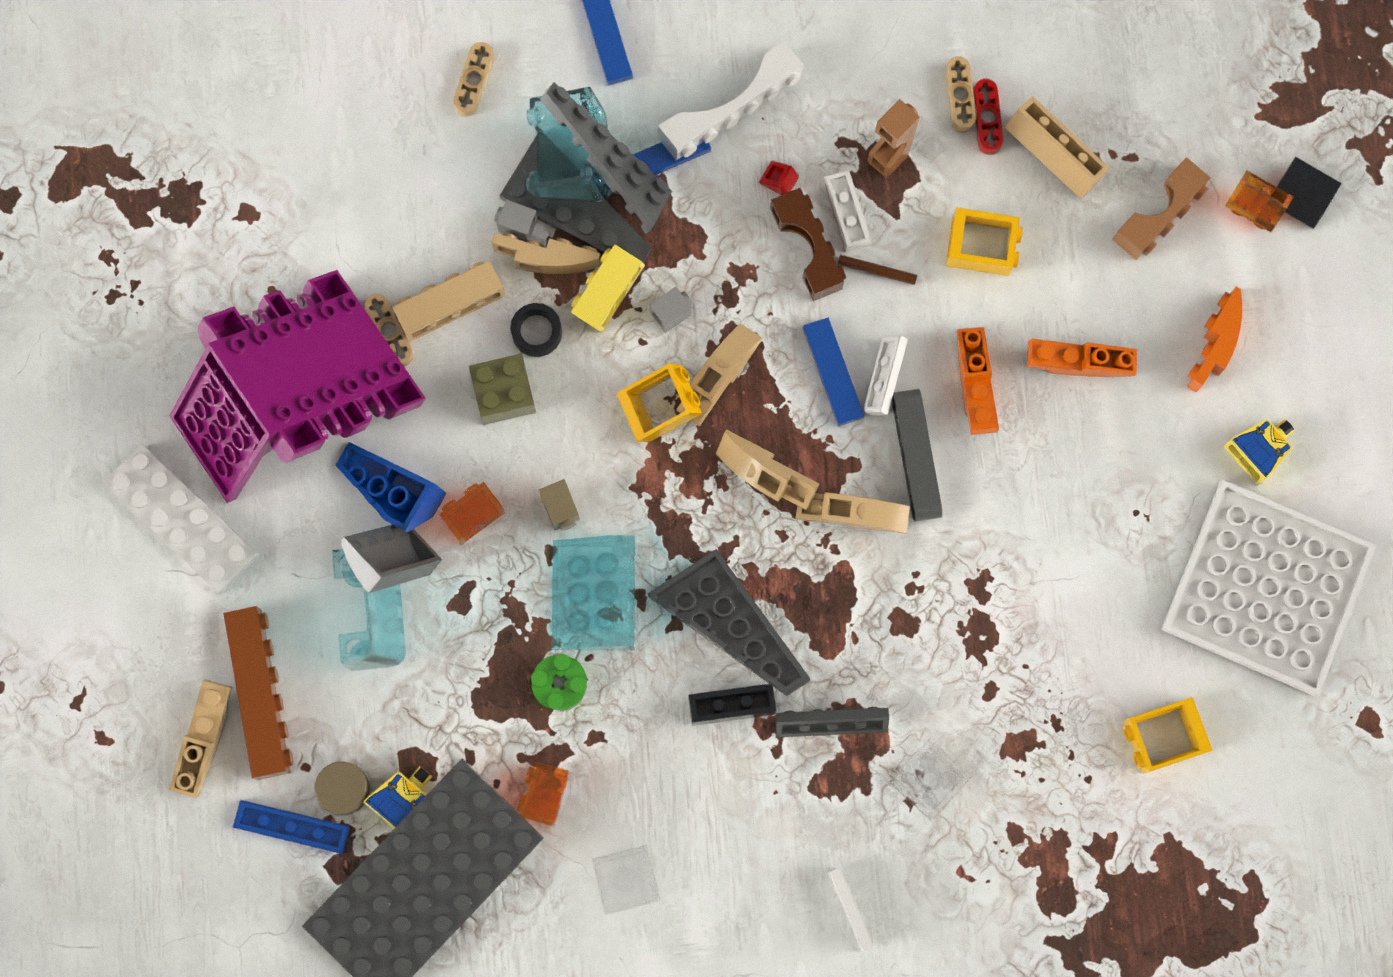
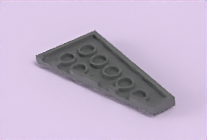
[540,82,672,234]
[500,130,652,263]
[648,549,810,696]

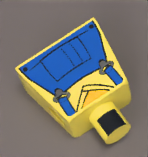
[1224,419,1294,485]
[363,766,432,829]

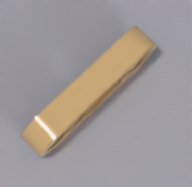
[454,42,494,116]
[945,56,976,133]
[364,294,414,366]

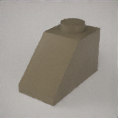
[539,479,580,531]

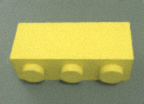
[571,244,645,333]

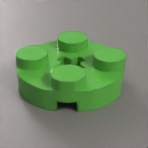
[531,654,587,711]

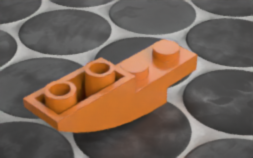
[1187,286,1242,392]
[957,327,999,435]
[1027,338,1137,377]

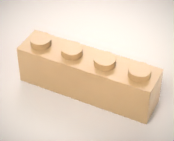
[1005,96,1110,199]
[392,260,506,342]

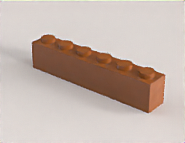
[223,606,293,780]

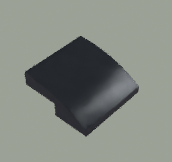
[1267,156,1342,229]

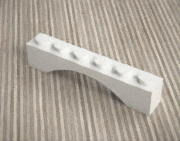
[657,41,804,160]

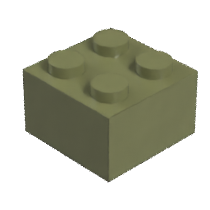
[469,353,536,425]

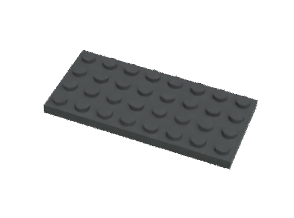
[302,758,544,977]

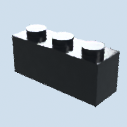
[688,684,777,726]

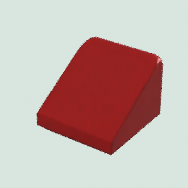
[759,160,799,195]

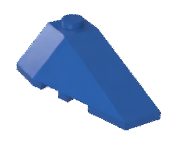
[336,442,447,532]

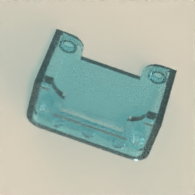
[526,86,608,202]

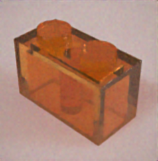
[1225,170,1293,232]
[439,482,505,545]
[517,762,570,827]

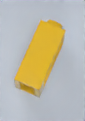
[946,207,1023,276]
[616,363,702,442]
[1123,697,1213,774]

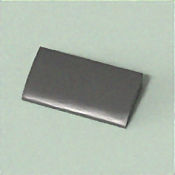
[341,525,442,593]

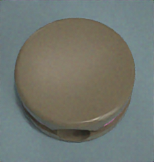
[314,761,370,815]

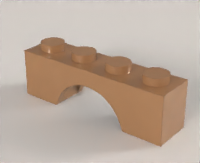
[867,99,920,178]
[1112,157,1211,260]

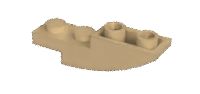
[491,233,601,274]
[676,323,763,426]
[716,430,819,510]
[796,492,910,534]
[169,679,232,798]

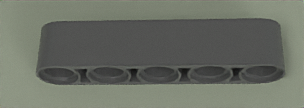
[892,389,942,522]

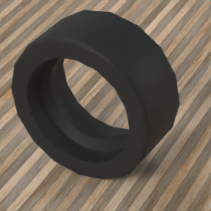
[510,303,562,357]

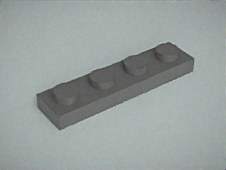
[776,707,889,738]

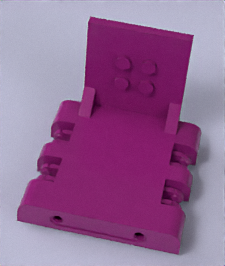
[169,270,426,503]

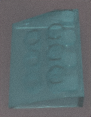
[551,535,635,650]

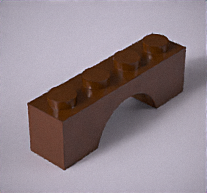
[770,188,846,301]

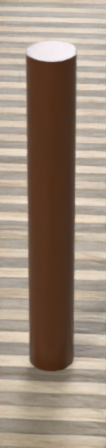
[837,254,917,285]

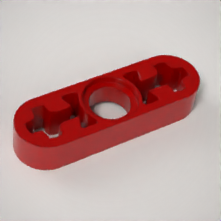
[973,79,1003,155]

